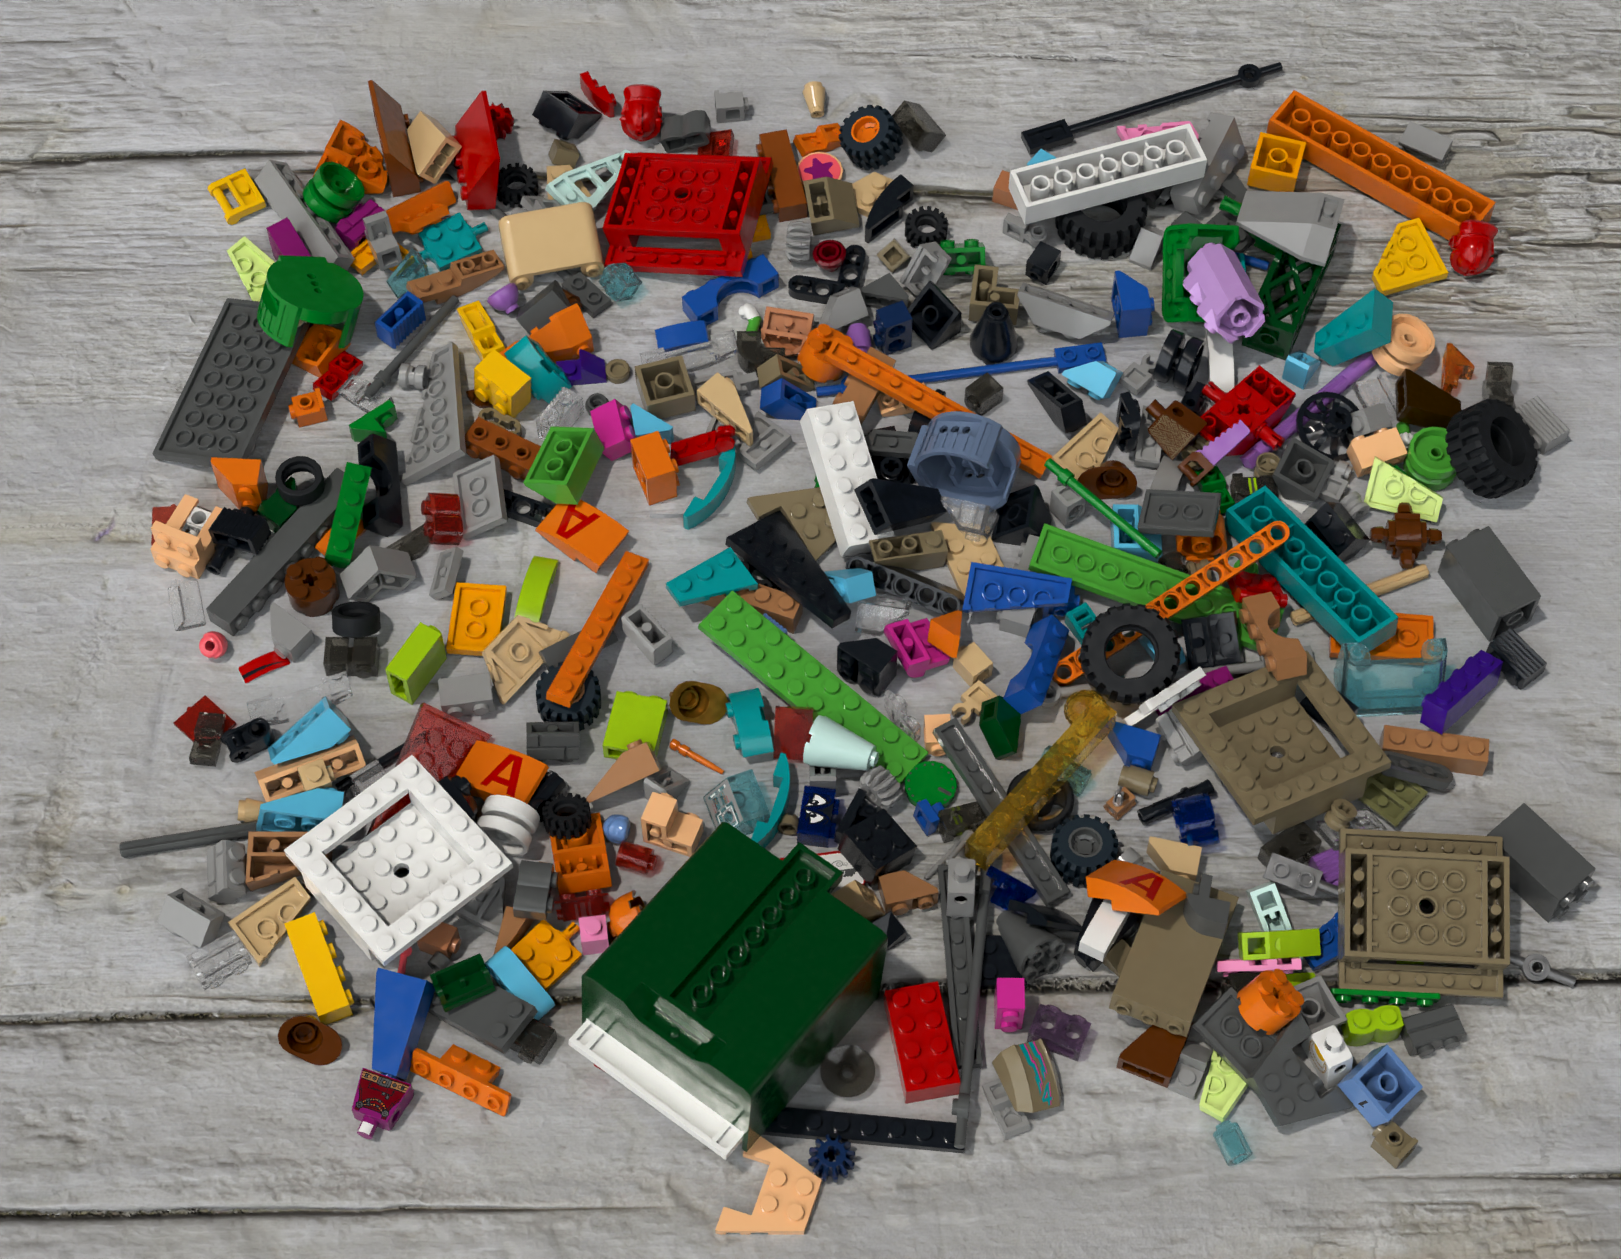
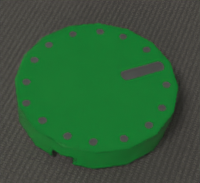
[905,761,957,808]

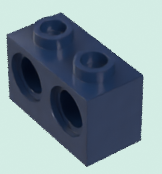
[873,300,913,355]

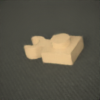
[951,680,997,725]

